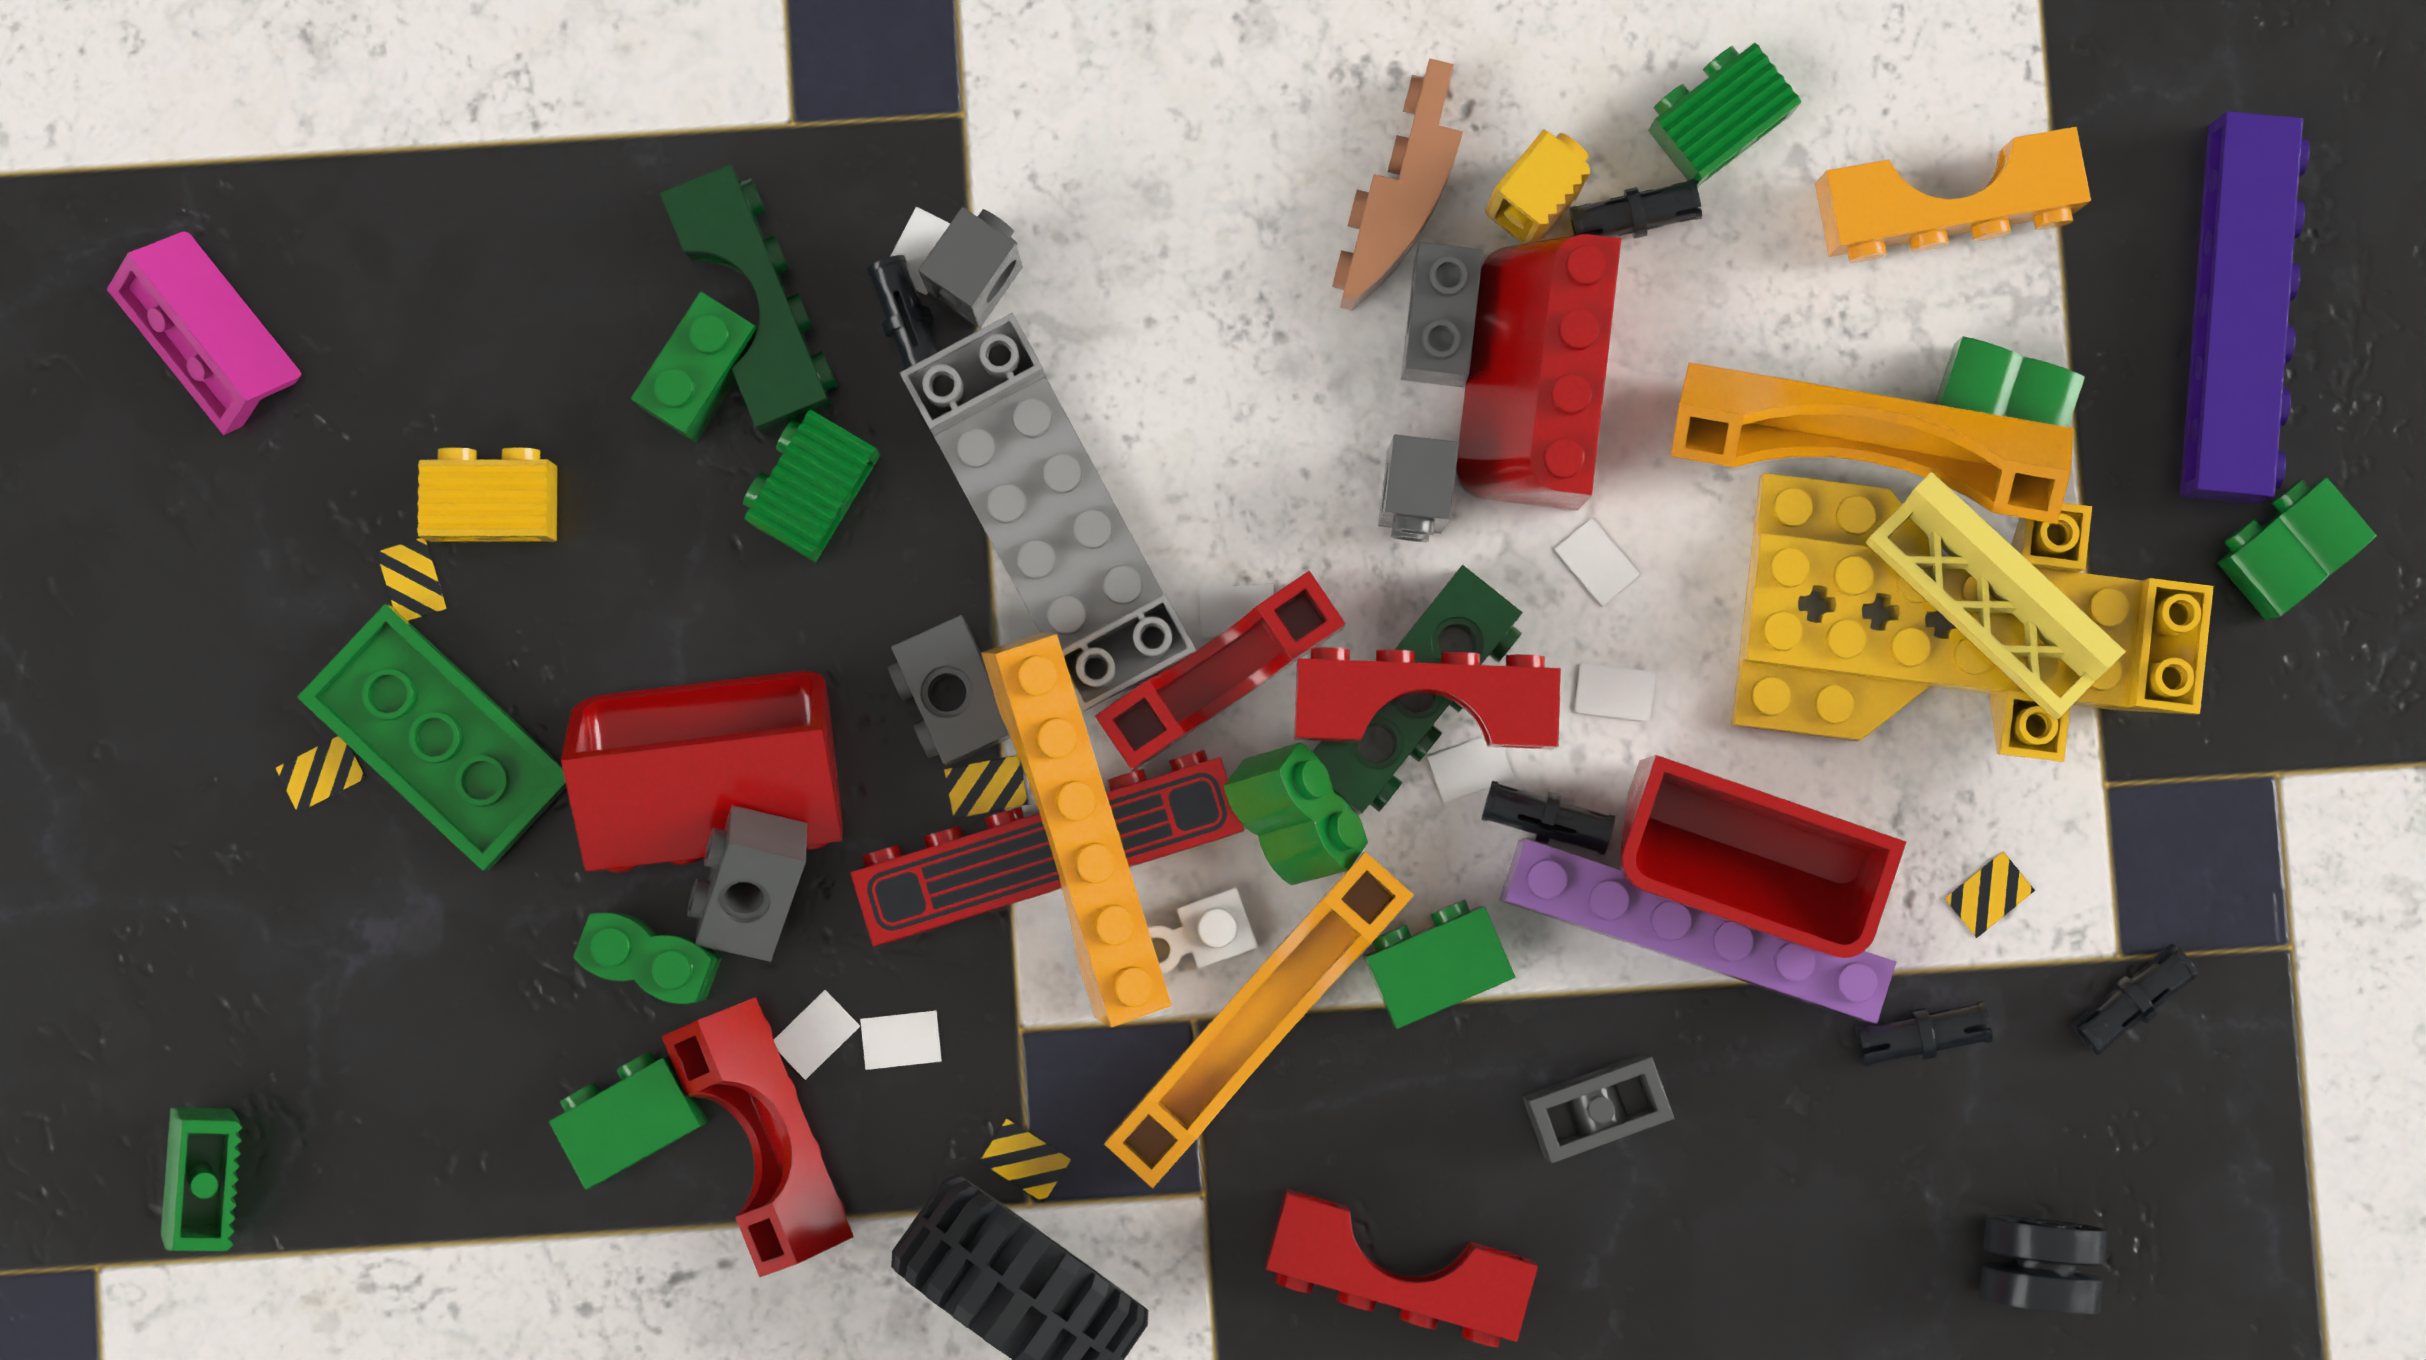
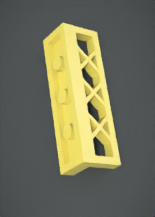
[1865,472,2126,721]

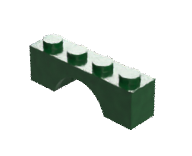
[660,164,837,436]

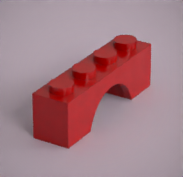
[1095,571,1346,771]
[1294,647,1561,750]
[661,997,854,1277]
[1265,1189,1538,1347]

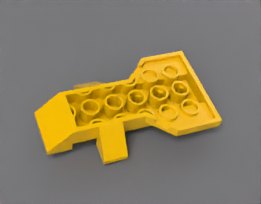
[1731,473,2213,762]

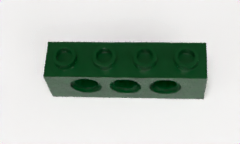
[1313,565,1523,815]

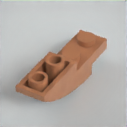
[1332,58,1463,311]

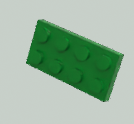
[297,604,567,871]

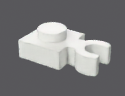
[1148,887,1258,974]

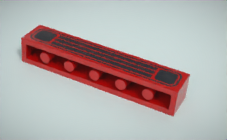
[850,750,1244,947]

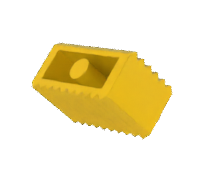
[1485,129,1590,244]
[417,448,557,542]

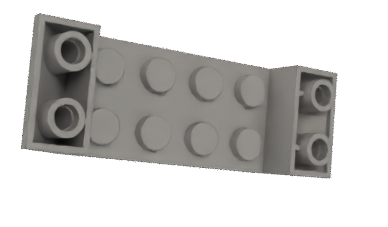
[900,312,1196,712]

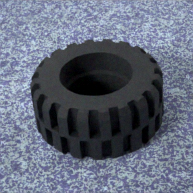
[891,1173,1149,1360]

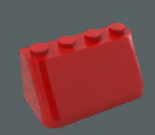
[1456,234,1622,511]
[561,671,843,872]
[1620,755,1907,958]

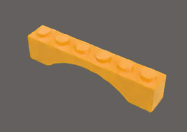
[1670,362,2074,524]
[981,633,1172,1027]
[1104,852,1414,1188]

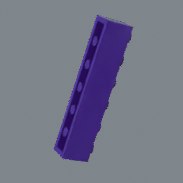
[2180,111,2310,504]

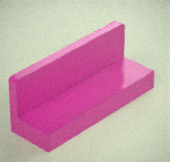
[107,231,301,435]

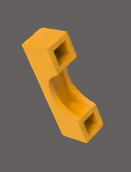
[1815,127,2091,263]

